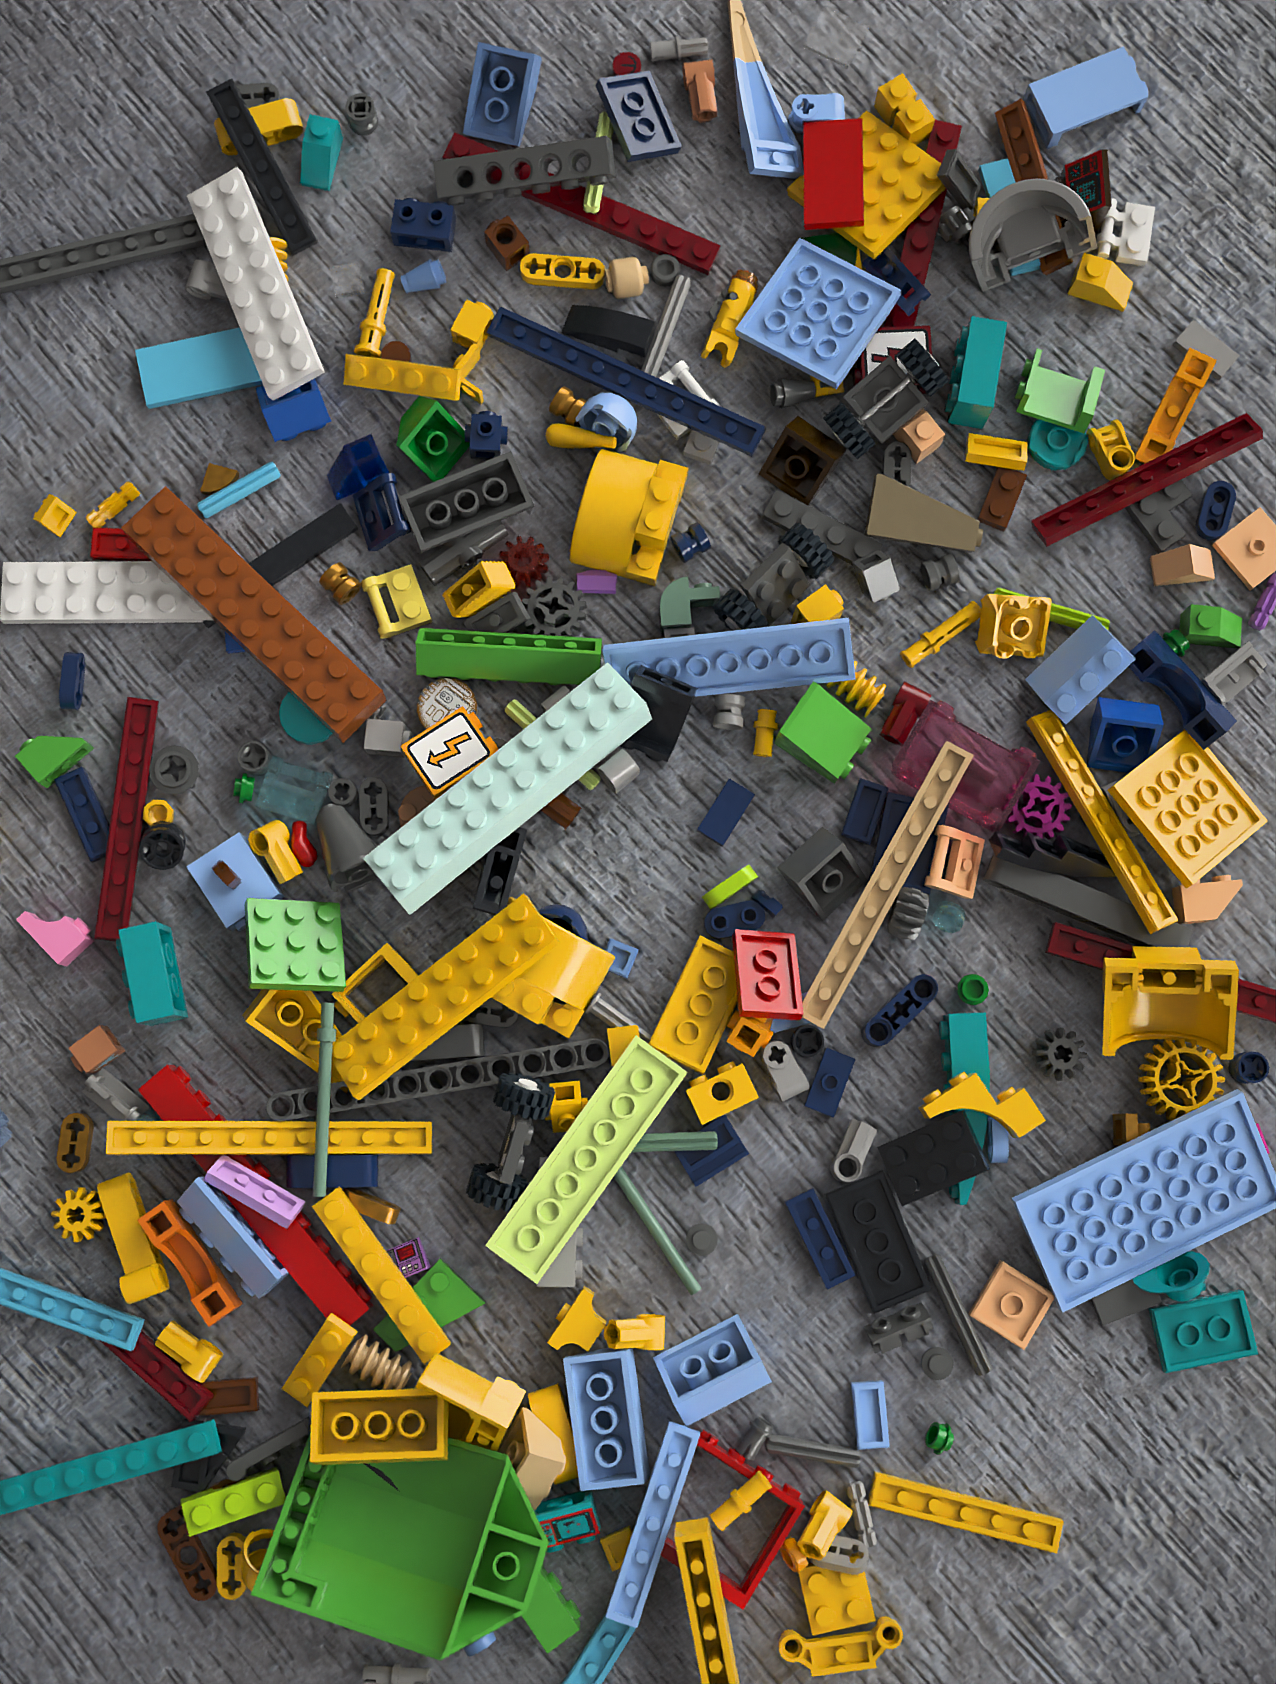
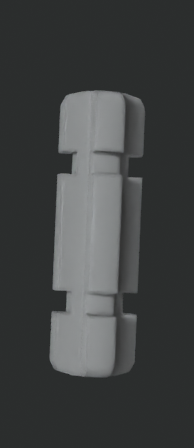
[846,1481,877,1548]

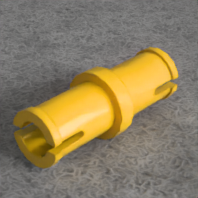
[709,1471,772,1531]

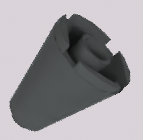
[316,804,378,892]

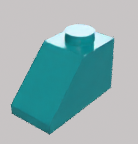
[300,114,343,191]

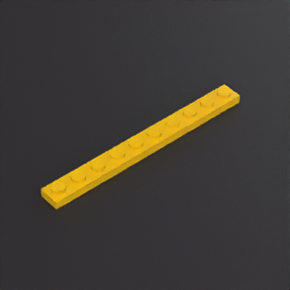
[106,1121,432,1155]

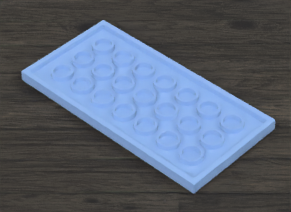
[1011,1089,1276,1313]

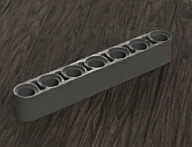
[983,853,1193,947]

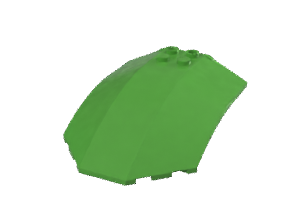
[251,1432,549,1661]

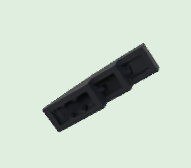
[989,831,1116,877]

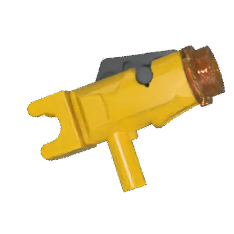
[701,270,758,368]

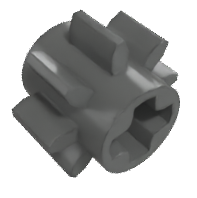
[939,206,975,244]

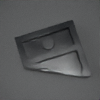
[171,1419,246,1492]

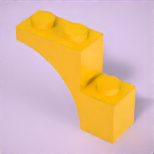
[918,1071,1046,1138]

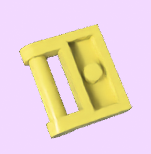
[360,564,432,639]

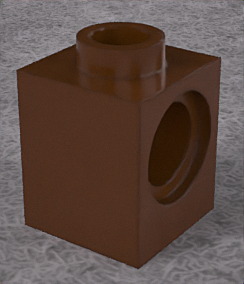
[484,215,530,271]

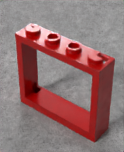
[632,1429,805,1610]

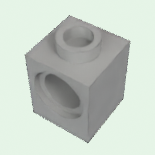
[364,719,411,758]

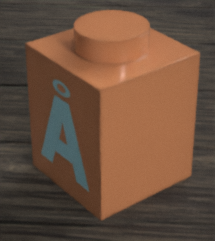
[69,1025,125,1074]

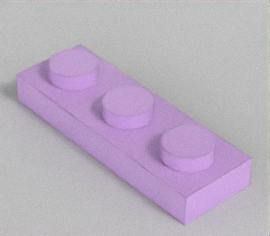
[204,1155,305,1229]

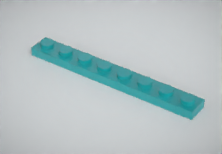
[0,1419,222,1515]

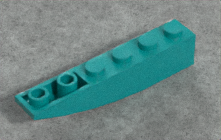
[939,1012,990,1205]

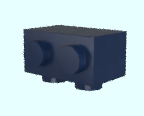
[390,198,456,252]

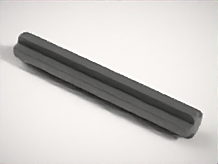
[924,1254,992,1376]

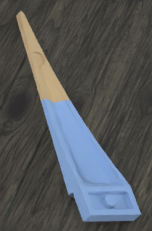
[728,0,804,179]

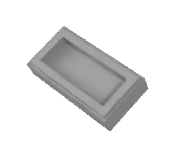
[1173,320,1240,381]

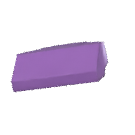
[576,570,617,594]

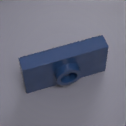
[804,1047,856,1118]

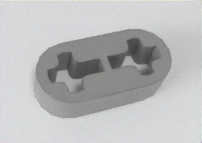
[810,1535,869,1575]

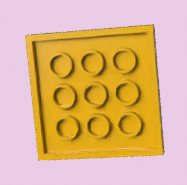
[787,110,946,259]
[1107,729,1267,888]

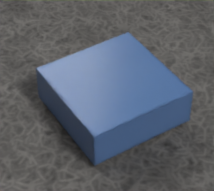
[605,938,639,979]

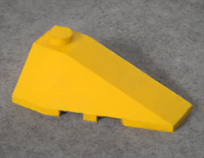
[242,989,349,1093]

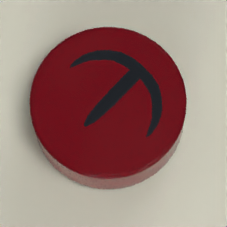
[613,52,641,76]

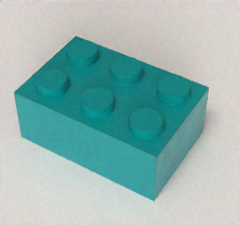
[944,316,1008,429]
[116,921,189,1026]

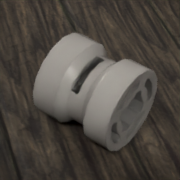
[713,694,745,730]

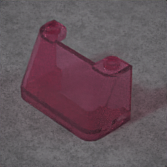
[891,700,1041,833]

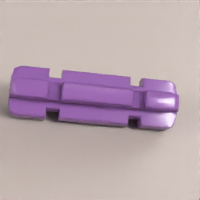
[1248,573,1276,631]

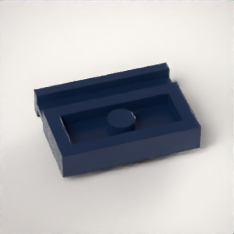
[674,1115,749,1187]

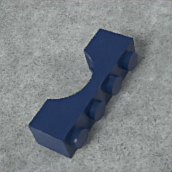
[1128,630,1237,750]

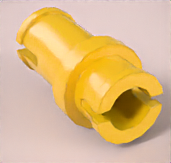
[753,709,778,757]

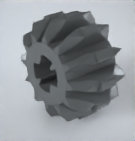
[887,887,929,940]
[1032,1027,1088,1081]

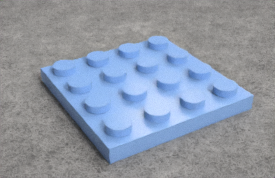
[735,238,901,389]

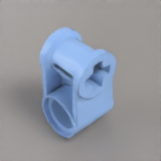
[788,93,845,134]

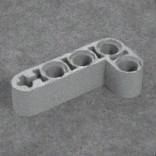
[540,685,640,794]

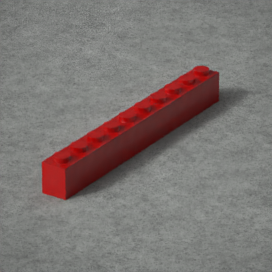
[137,1065,374,1326]

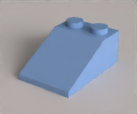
[463,42,542,147]

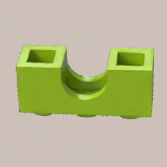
[181,1467,286,1537]

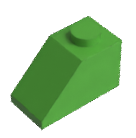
[1179,604,1242,649]
[15,736,94,788]

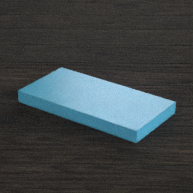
[135,327,263,409]

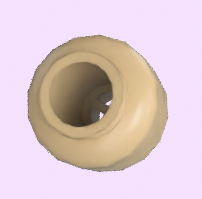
[604,257,649,299]

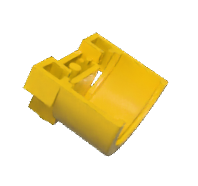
[569,449,689,586]
[491,897,615,1039]
[1102,946,1239,1060]
[415,1354,526,1451]

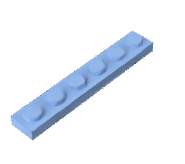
[605,1421,700,1629]

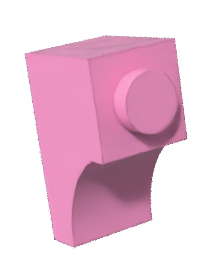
[16,911,94,967]

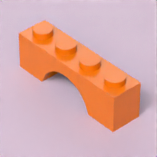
[137,1199,243,1327]

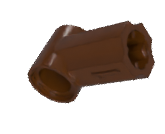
[539,793,582,830]

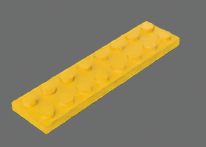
[332,893,560,1100]

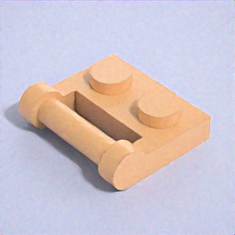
[924,825,985,899]

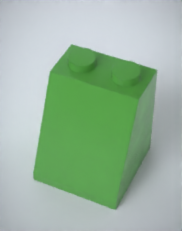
[774,681,871,784]

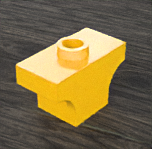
[547,1286,606,1351]

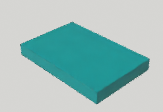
[1148,1289,1258,1373]

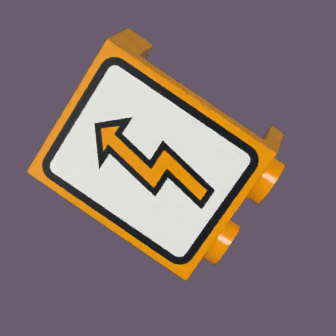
[400,706,499,800]

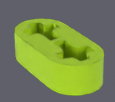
[702,864,758,910]

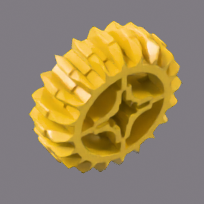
[1138,1037,1226,1120]

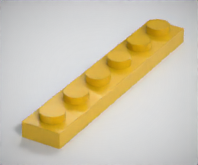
[312,1186,451,1364]

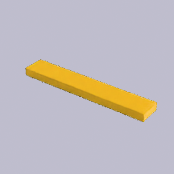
[868,1471,1064,1554]

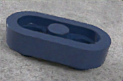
[1195,481,1236,541]
[704,900,765,939]

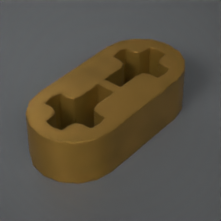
[57,1113,94,1173]
[343,1187,401,1224]

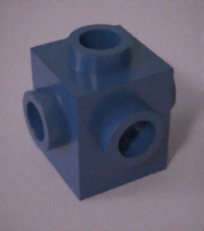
[465,411,508,459]

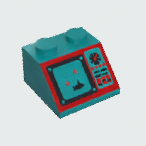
[534,1490,601,1553]

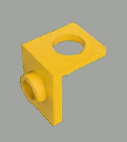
[453,343,484,404]

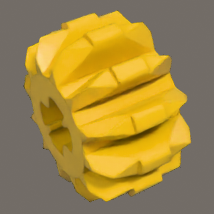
[51,1187,106,1242]

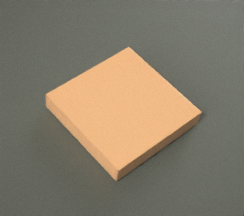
[968,1260,1055,1350]

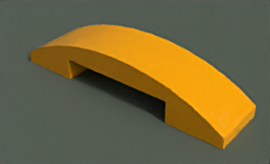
[1135,348,1217,464]

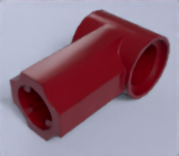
[879,681,931,746]

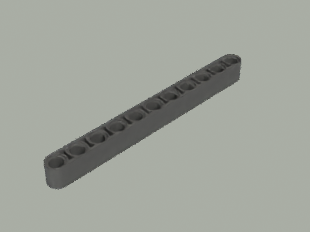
[266,1039,609,1121]

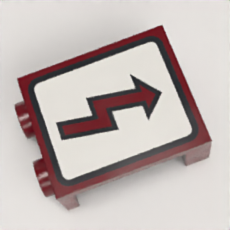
[853,325,933,394]

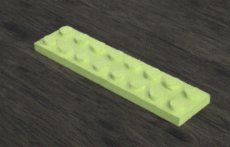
[485,1035,688,1284]

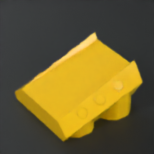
[975,594,1052,658]

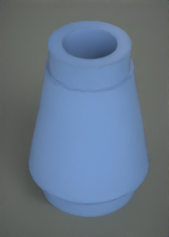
[400,259,446,293]

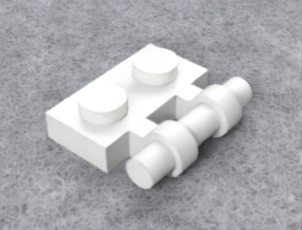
[1096,198,1155,266]

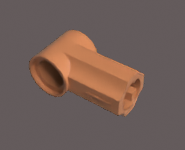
[683,59,717,123]

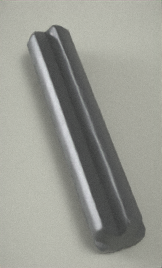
[766,1435,861,1468]

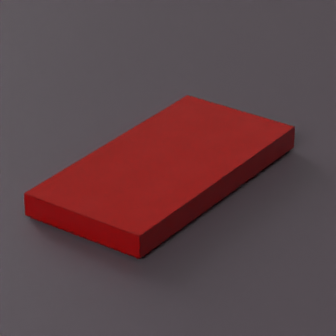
[803,118,864,230]

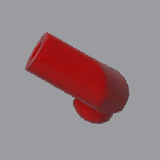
[291,821,318,868]

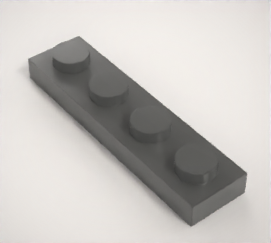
[762,489,883,566]

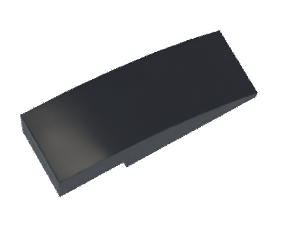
[562,305,655,358]

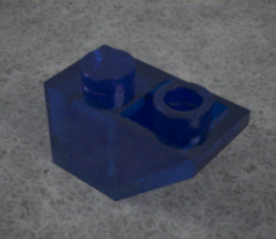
[327,434,390,501]

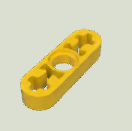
[520,253,605,289]

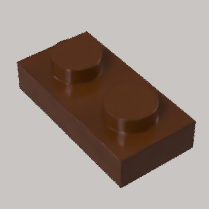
[977,467,1027,532]

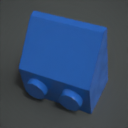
[256,378,331,442]
[1087,697,1164,773]

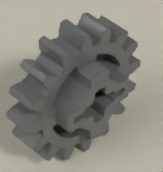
[522,576,587,637]

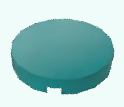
[1027,419,1088,471]
[279,692,333,745]

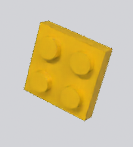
[798,1552,876,1636]

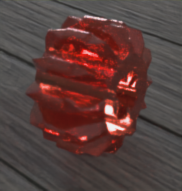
[499,536,549,588]

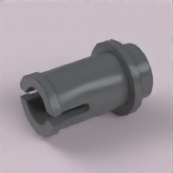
[736,1416,773,1461]

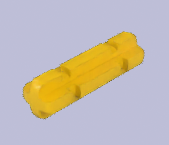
[86,481,140,528]

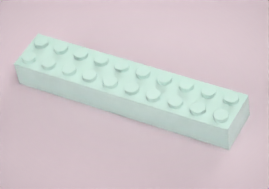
[363,662,652,915]

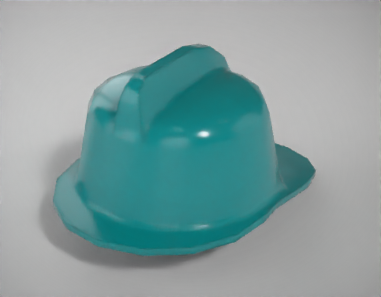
[1133,1251,1210,1302]

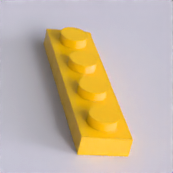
[343,354,462,401]

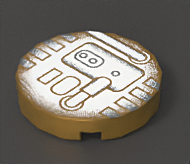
[417,678,478,729]

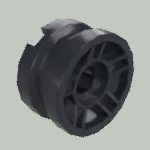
[139,821,186,870]

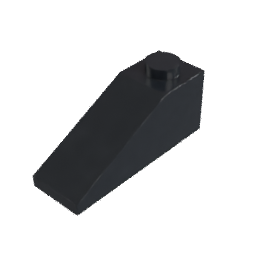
[472,827,528,915]

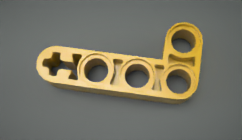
[97,1172,169,1304]

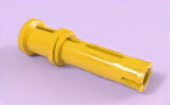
[354,268,395,358]

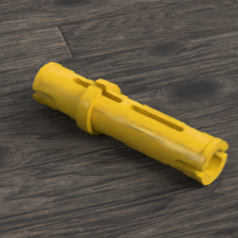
[900,601,981,668]

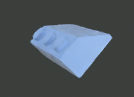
[1025,615,1136,724]
[653,1314,772,1427]

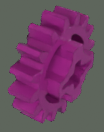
[1002,774,1072,840]

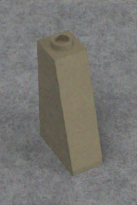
[864,474,983,553]

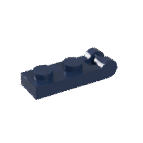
[861,247,931,316]

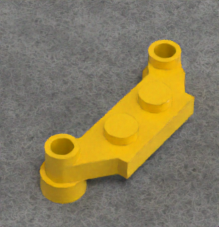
[778,1616,903,1677]

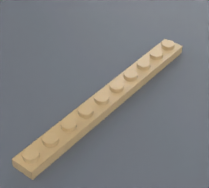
[802,741,974,1029]

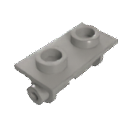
[82,1067,150,1121]

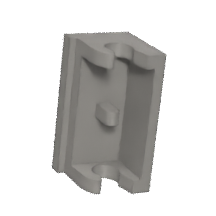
[1201,641,1267,706]

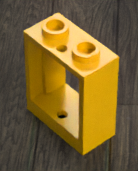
[331,943,419,1023]

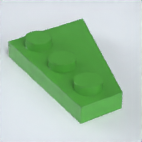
[373,1258,486,1352]

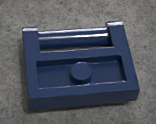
[352,473,411,551]

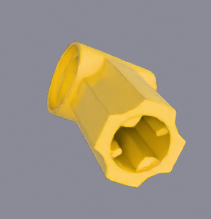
[248,820,303,885]
[604,1314,665,1350]
[154,1320,223,1383]
[797,1490,852,1561]

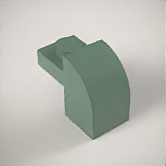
[659,577,720,633]

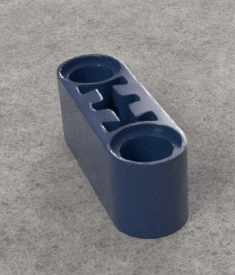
[861,974,938,1047]
[286,1155,378,1188]

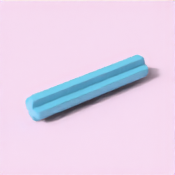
[197,462,281,518]

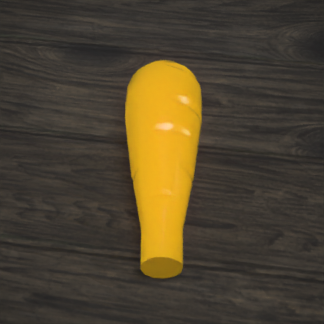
[546,423,617,449]

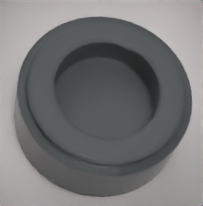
[651,254,680,287]

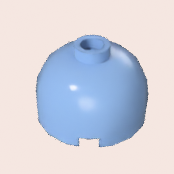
[576,393,637,453]

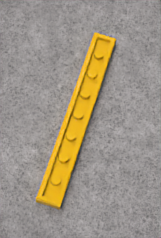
[1026,710,1178,934]

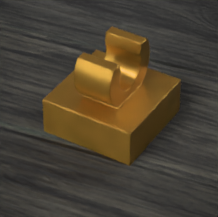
[1113,1114,1150,1145]

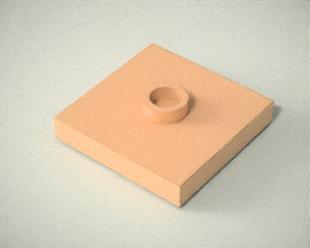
[1212,507,1276,591]

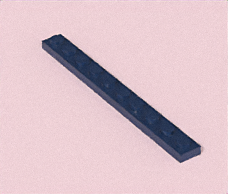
[487,307,766,457]

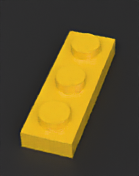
[281,1313,358,1407]

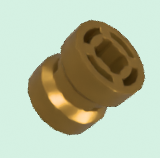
[549,386,587,427]
[319,562,362,605]

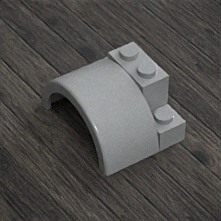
[969,179,1098,292]

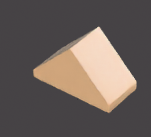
[1150,544,1215,586]

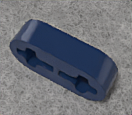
[59,652,85,710]

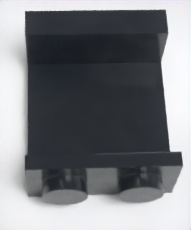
[620,665,698,762]

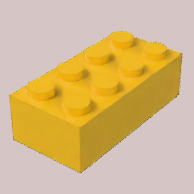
[310,1389,448,1465]

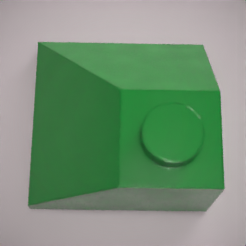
[397,396,470,483]

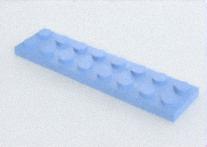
[602,618,855,697]

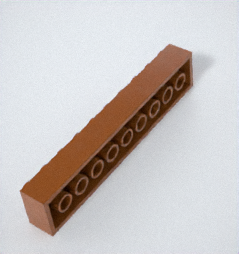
[121,486,387,743]

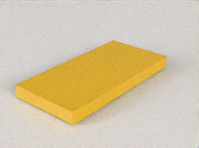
[648,935,738,1075]

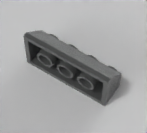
[398,451,534,552]

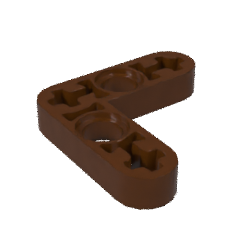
[157,1477,242,1601]

